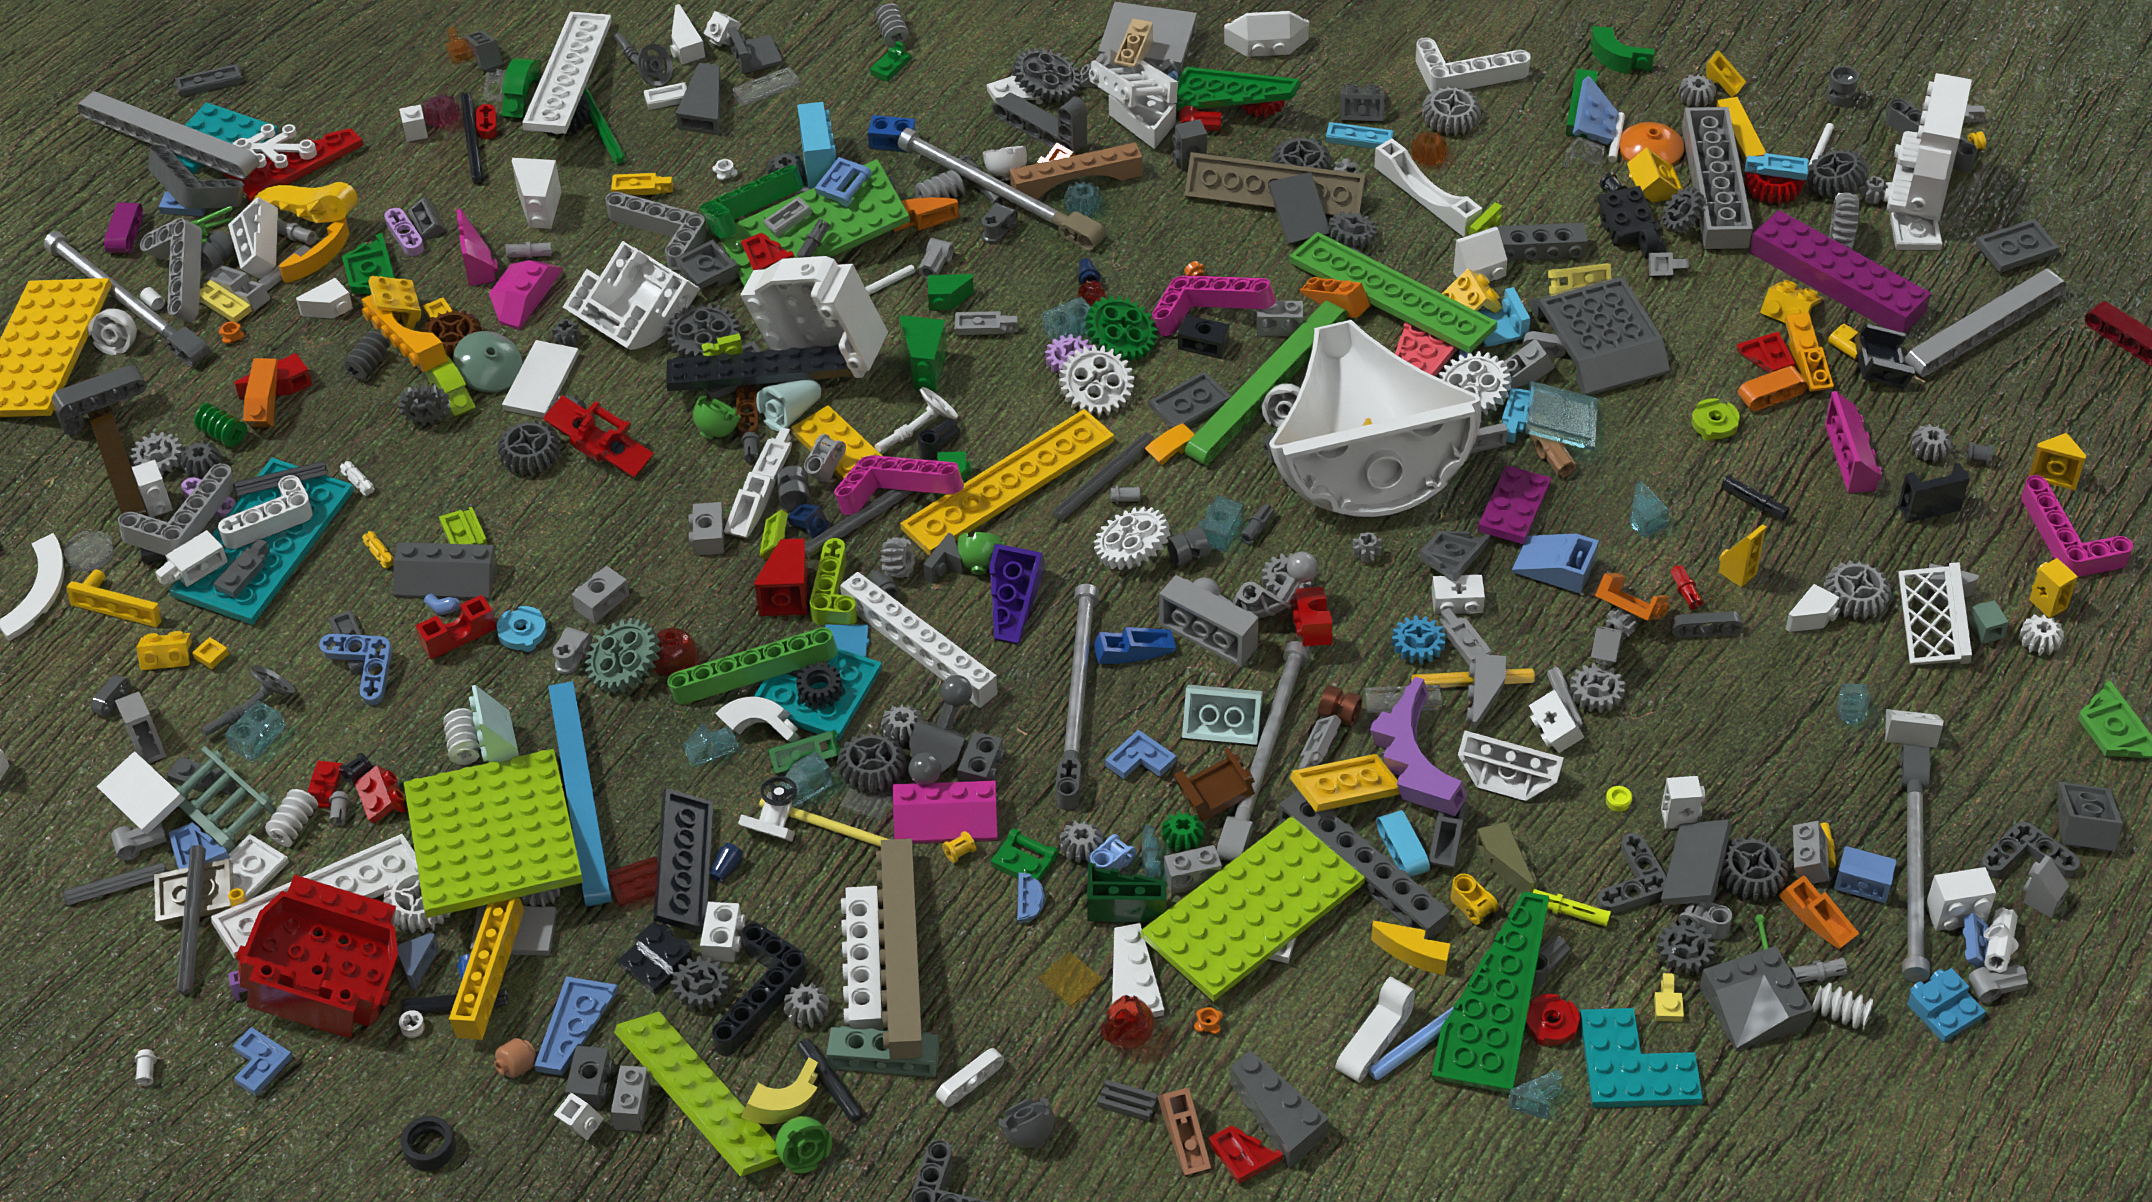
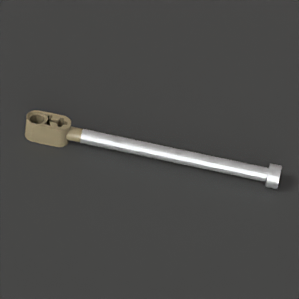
[898,128,1106,251]

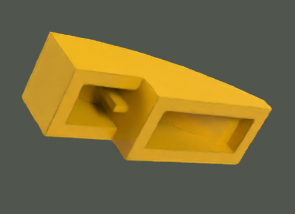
[1371,921,1450,976]

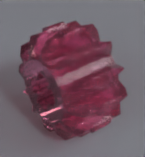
[422,93,460,129]

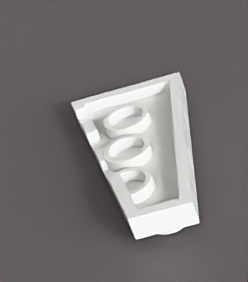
[1112,923,1164,1025]

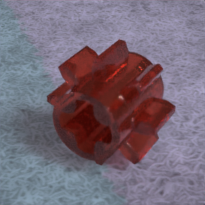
[1078,280,1106,309]

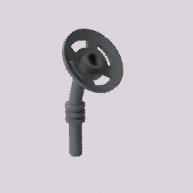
[614,32,673,87]
[201,665,296,737]

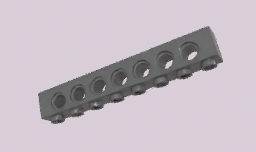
[1278,790,1450,940]

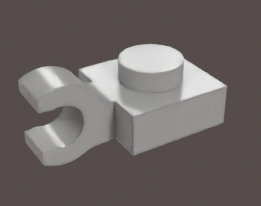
[1649,252,1689,276]

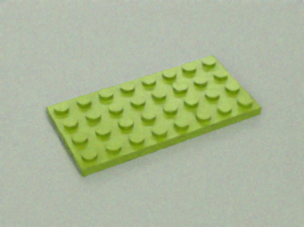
[1140,816,1365,1002]

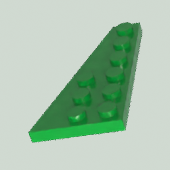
[1174,67,1301,111]

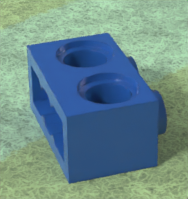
[868,115,916,153]

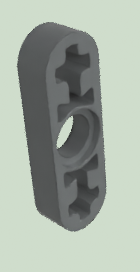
[1670,611,1743,638]

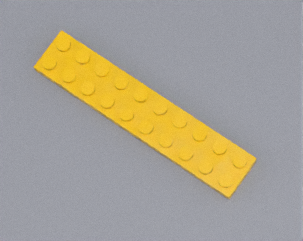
[900,409,1114,556]

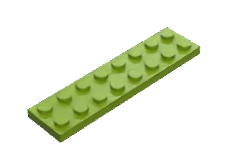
[614,1011,782,1177]

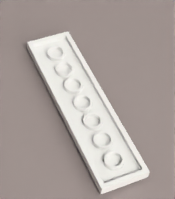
[211,834,418,959]

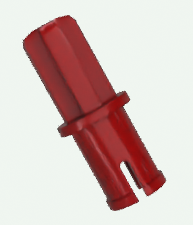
[1671,565,1703,610]

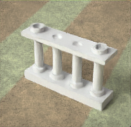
[1089,60,1178,107]

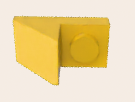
[1706,50,1746,97]

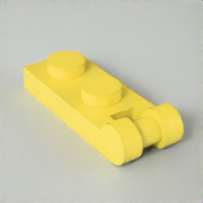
[1548,263,1611,294]
[199,280,252,323]

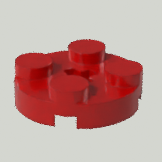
[1525,994,1580,1046]

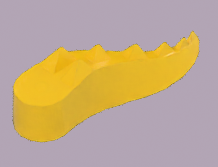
[251,182,358,223]

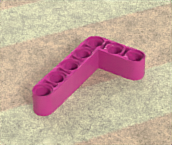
[1152,276,1276,336]
[834,455,964,515]
[2021,475,2133,577]

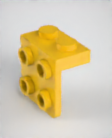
[1442,269,1503,313]
[368,276,421,330]
[1760,280,1822,323]

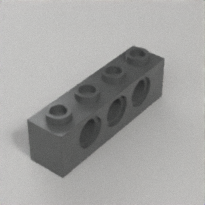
[1495,223,1587,261]

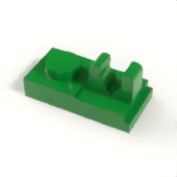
[870,41,912,83]

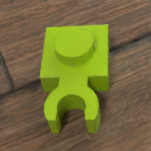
[702,333,743,356]

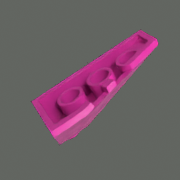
[456,209,499,286]

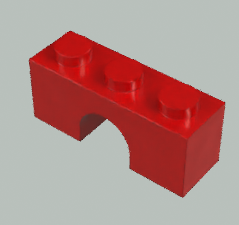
[1290,587,1333,646]
[415,595,497,660]

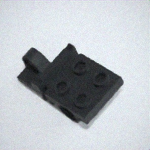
[1597,186,1666,258]

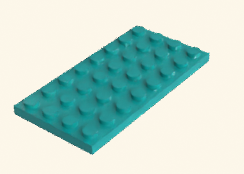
[169,458,354,625]

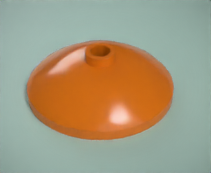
[1619,122,1684,165]

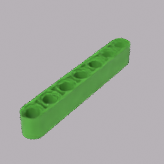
[667,628,838,704]

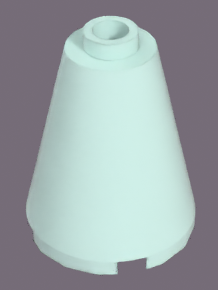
[756,380,821,431]

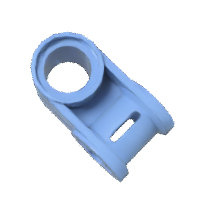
[1090,834,1136,871]

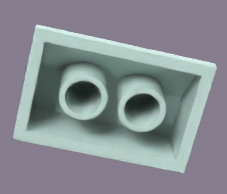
[1182,685,1263,745]

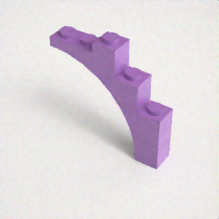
[1370,677,1468,816]

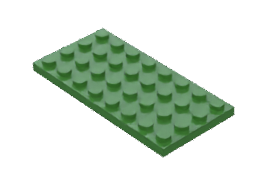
[719,159,911,287]

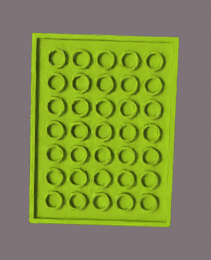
[404,749,583,918]

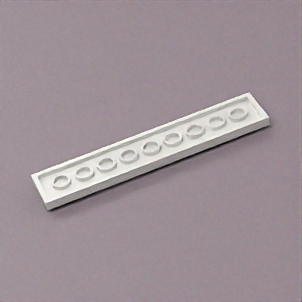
[522,12,612,134]

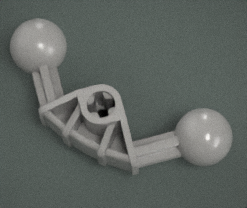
[1193,551,1318,618]

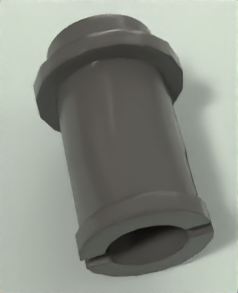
[741,432,760,463]

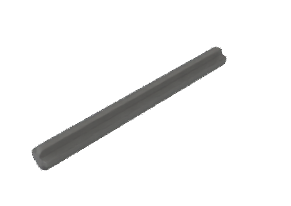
[1053,432,1154,521]
[805,489,915,557]
[176,845,206,994]

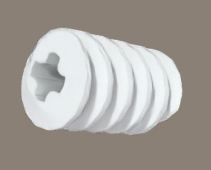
[443,708,480,765]
[265,789,318,847]
[1812,982,1873,1030]

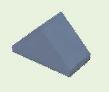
[397,933,439,991]

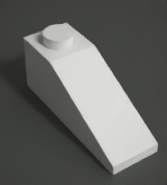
[670,4,705,65]

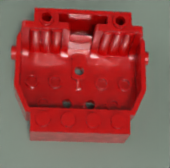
[236,874,398,1039]

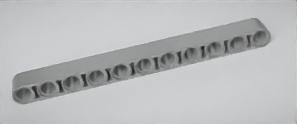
[77,91,260,179]

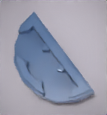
[1017,873,1045,924]

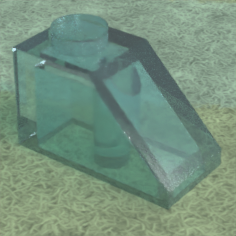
[1630,480,1670,537]
[779,751,832,807]

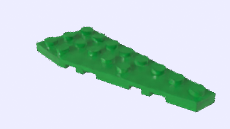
[1432,891,1549,1094]

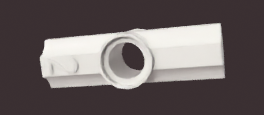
[1984,907,2019,973]

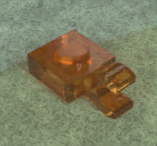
[445,27,473,63]

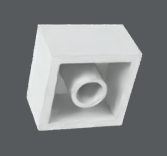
[1925,867,1996,931]

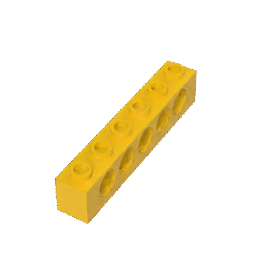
[449,897,525,1040]

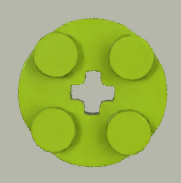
[1691,398,1740,441]

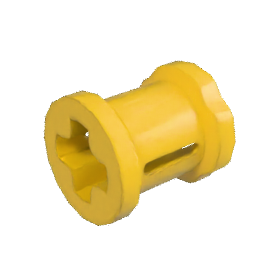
[942,831,976,863]

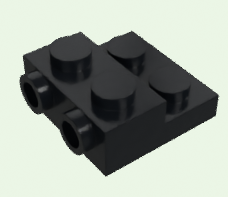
[617,921,693,995]

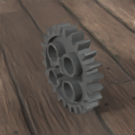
[1012,47,1081,102]
[666,303,741,358]

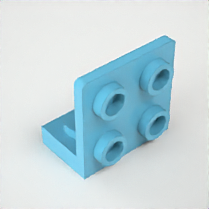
[1477,287,1530,347]

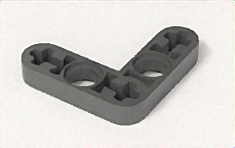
[1980,822,2080,878]
[1596,833,1666,914]

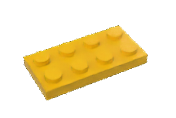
[791,405,882,481]
[1290,754,1400,812]

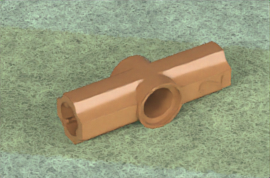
[1525,414,1576,478]

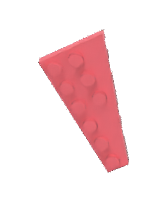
[1395,321,1459,376]

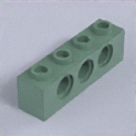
[827,1026,940,1077]

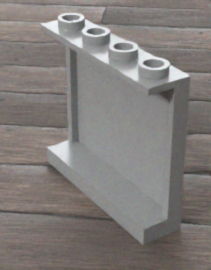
[1098,2,1197,78]

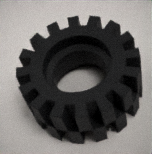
[796,662,842,710]

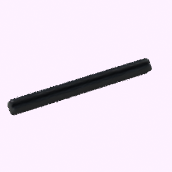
[460,92,484,184]

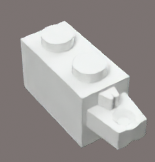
[155,530,228,587]

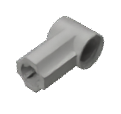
[919,238,954,279]
[111,822,167,861]
[1969,965,2028,1003]

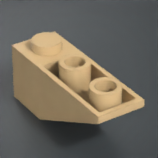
[1114,18,1153,68]

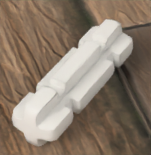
[340,461,375,496]

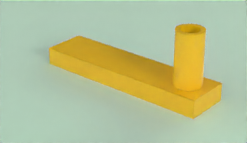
[67,569,162,628]

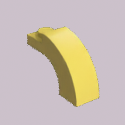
[741,1057,818,1124]

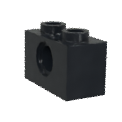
[1178,315,1230,359]

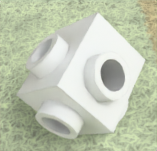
[704,11,741,47]

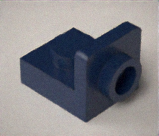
[787,503,829,539]

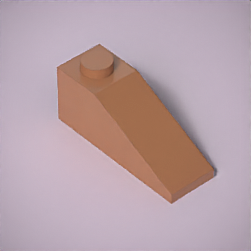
[1158,1087,1211,1176]

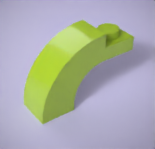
[425,355,475,418]

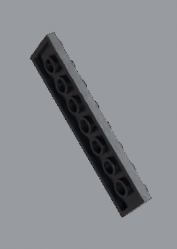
[666,344,853,391]

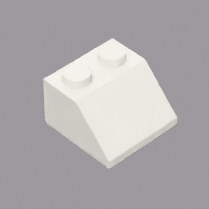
[1453,227,1507,281]

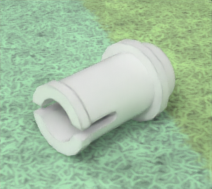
[135,1049,157,1086]

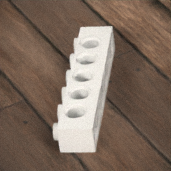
[841,886,883,1031]

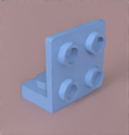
[1834,846,1896,903]

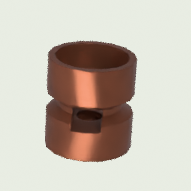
[1318,685,1363,727]

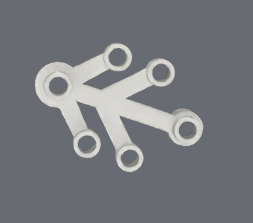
[233,124,317,168]

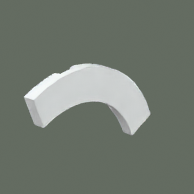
[0,533,64,641]

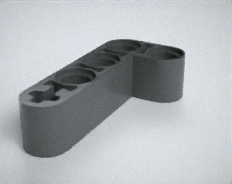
[52,365,147,436]

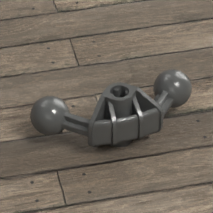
[909,675,973,785]

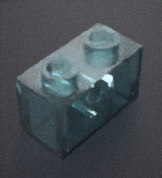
[1197,495,1244,552]

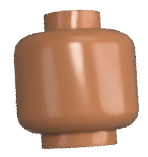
[494,1038,536,1079]

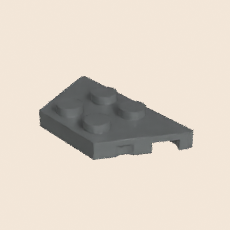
[1420,531,1492,581]

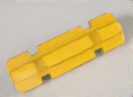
[362,531,394,569]

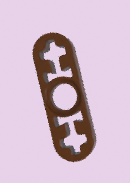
[736,384,759,438]

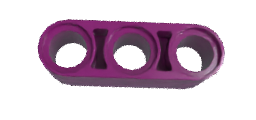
[104,202,143,254]

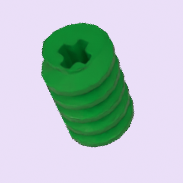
[194,403,247,447]

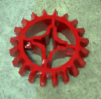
[1744,153,1804,205]

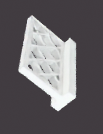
[1898,562,1972,666]

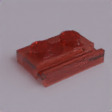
[607,856,658,907]

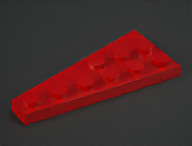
[221,128,363,203]

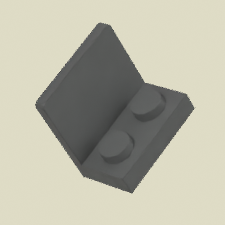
[728,26,782,74]
[1340,84,1384,121]

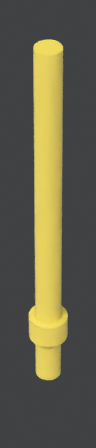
[759,798,890,847]

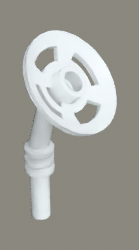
[875,387,958,452]

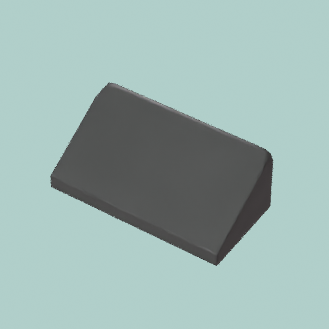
[408,197,447,240]

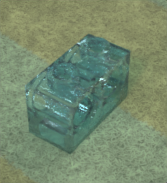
[1042,296,1090,341]
[225,700,285,762]

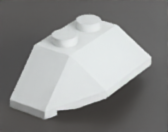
[1224,11,1309,57]
[1458,731,1564,801]

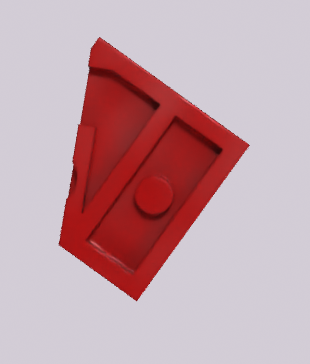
[741,232,795,271]
[1736,331,1795,373]
[1208,1125,1283,1184]

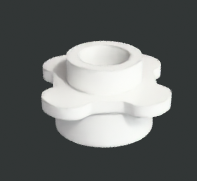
[713,159,738,180]

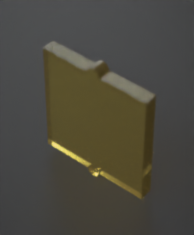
[1038,952,1102,1007]

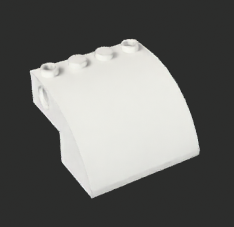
[563,241,700,350]

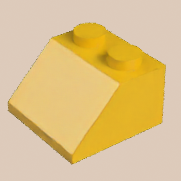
[1627,147,1684,203]

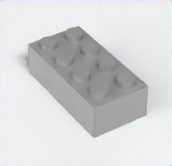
[1159,575,1259,667]

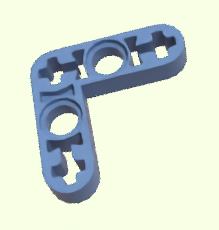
[319,634,392,705]

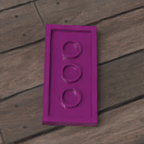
[1478,465,1551,544]

